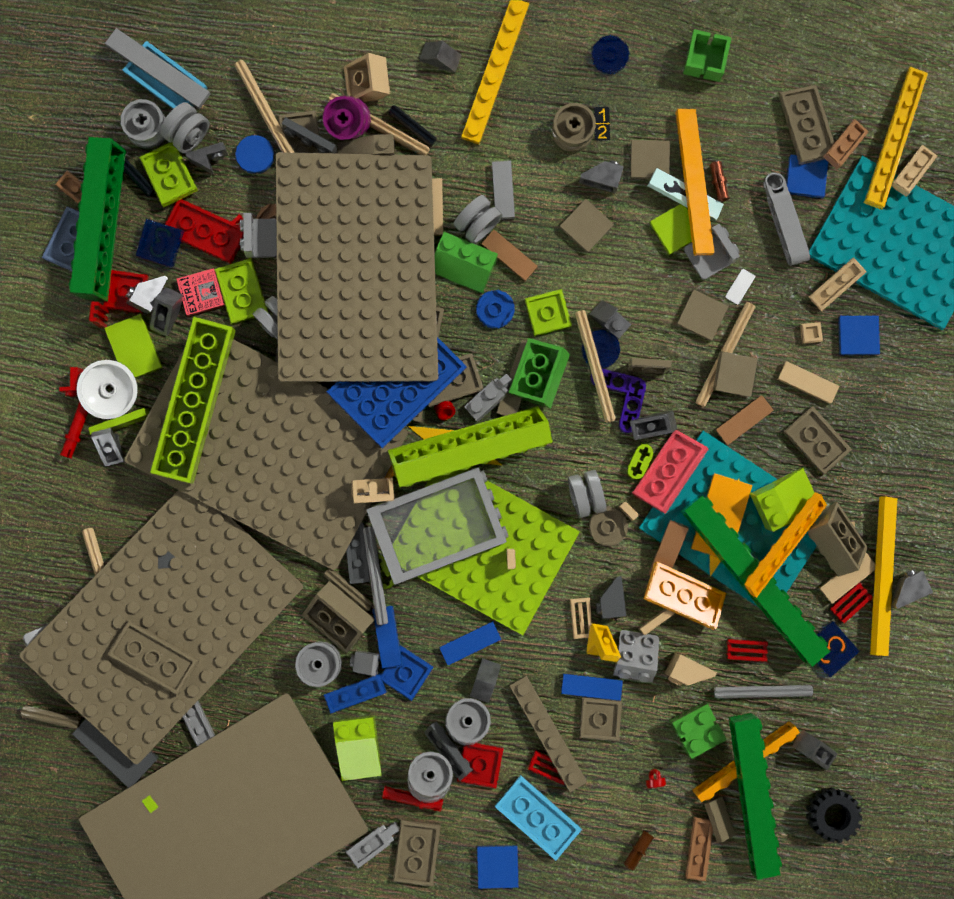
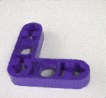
[590,369,646,434]

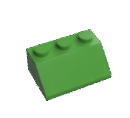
[435,232,498,294]
[509,338,570,409]

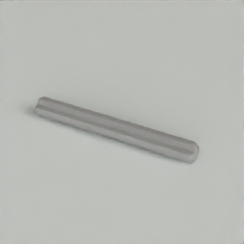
[363,526,388,625]
[714,685,813,698]

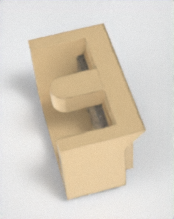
[351,478,394,503]

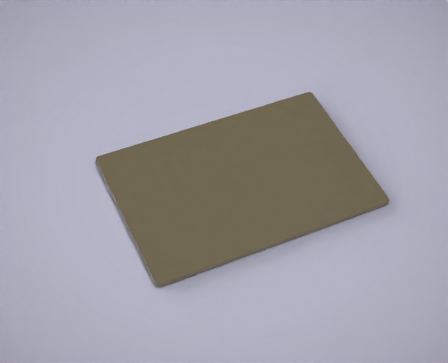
[276,152,438,382]
[125,339,408,570]
[20,490,303,764]
[79,693,368,899]

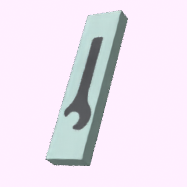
[648,168,724,222]

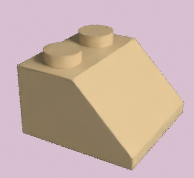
[344,53,390,102]
[664,652,717,686]

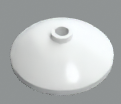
[77,360,138,419]

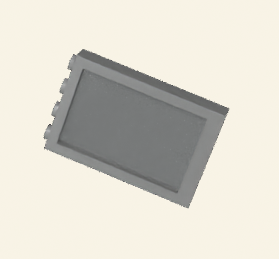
[367,467,509,585]

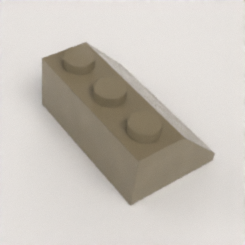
[807,502,868,577]
[302,581,375,654]

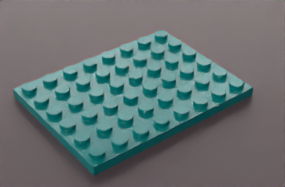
[809,156,954,330]
[639,430,824,609]

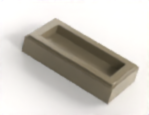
[704,796,735,843]

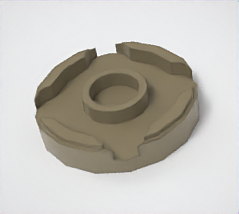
[589,507,628,546]

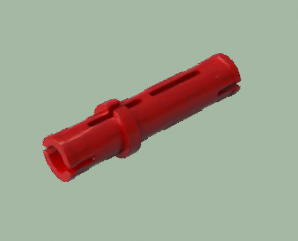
[60,401,88,459]
[382,786,444,812]

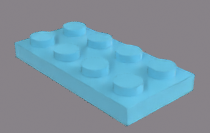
[123,41,208,109]
[495,775,582,860]

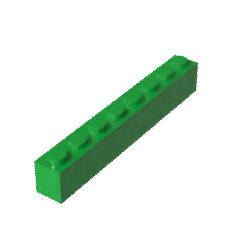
[728,713,782,880]

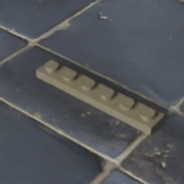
[509,676,587,792]

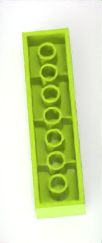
[150,317,236,484]
[388,406,553,487]

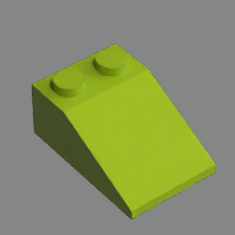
[750,468,815,532]
[333,715,382,781]

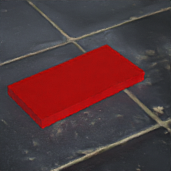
[162,199,244,264]

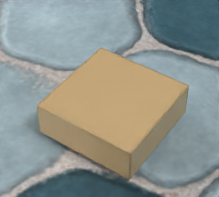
[800,322,823,344]
[618,502,639,521]
[507,549,516,569]

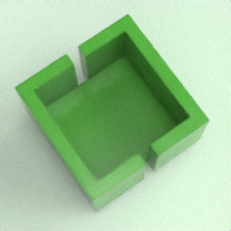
[683,29,732,82]
[669,702,727,759]

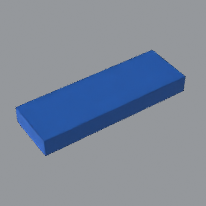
[372,605,403,669]
[439,621,501,665]
[561,673,623,701]
[324,674,387,714]

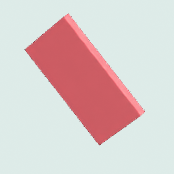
[632,430,709,514]

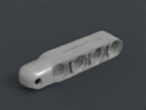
[764,172,810,266]

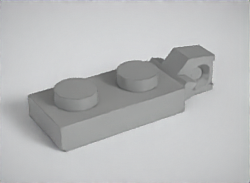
[464,374,513,422]
[346,822,399,869]

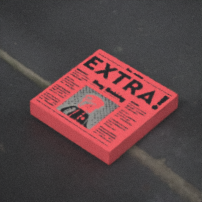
[176,268,225,317]

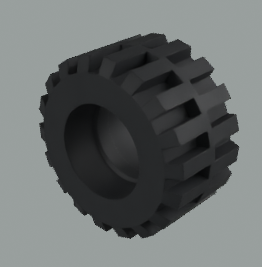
[806,788,863,843]

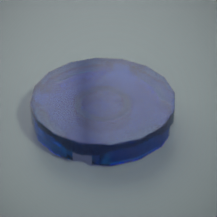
[591,35,630,74]
[581,330,620,369]

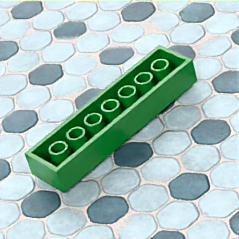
[69,137,126,302]

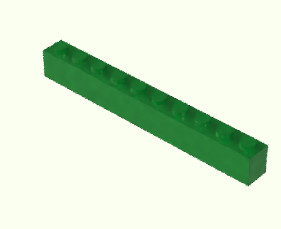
[680,496,830,667]

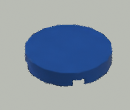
[235,135,274,174]
[477,290,515,329]

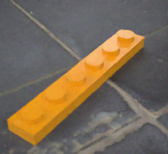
[744,492,827,598]
[692,721,800,802]

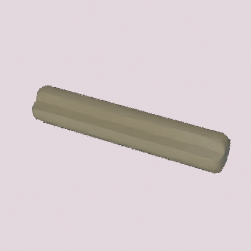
[324,568,373,612]
[21,706,81,729]

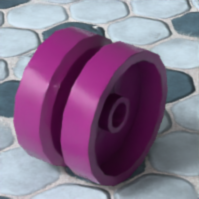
[323,96,371,140]

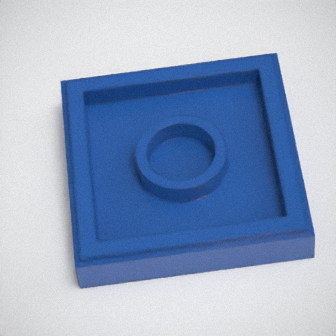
[786,155,828,198]
[838,316,880,355]
[381,645,433,701]
[477,845,519,889]

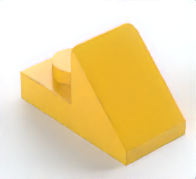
[586,623,621,662]

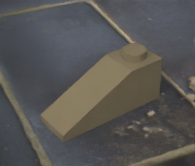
[337,134,395,155]

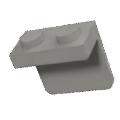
[240,213,277,258]
[684,224,740,280]
[613,630,659,682]

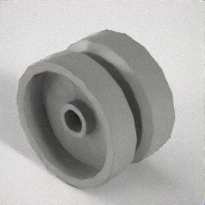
[121,99,166,149]
[160,102,210,153]
[453,195,503,244]
[252,295,278,341]
[568,470,607,518]
[295,641,342,687]
[445,698,491,745]
[407,752,453,803]

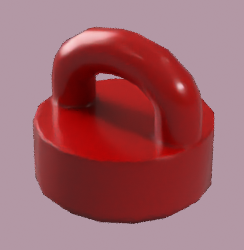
[434,401,456,420]
[645,769,666,789]

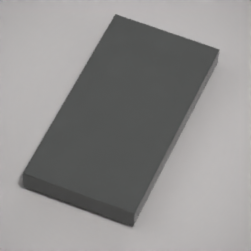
[72,719,159,788]

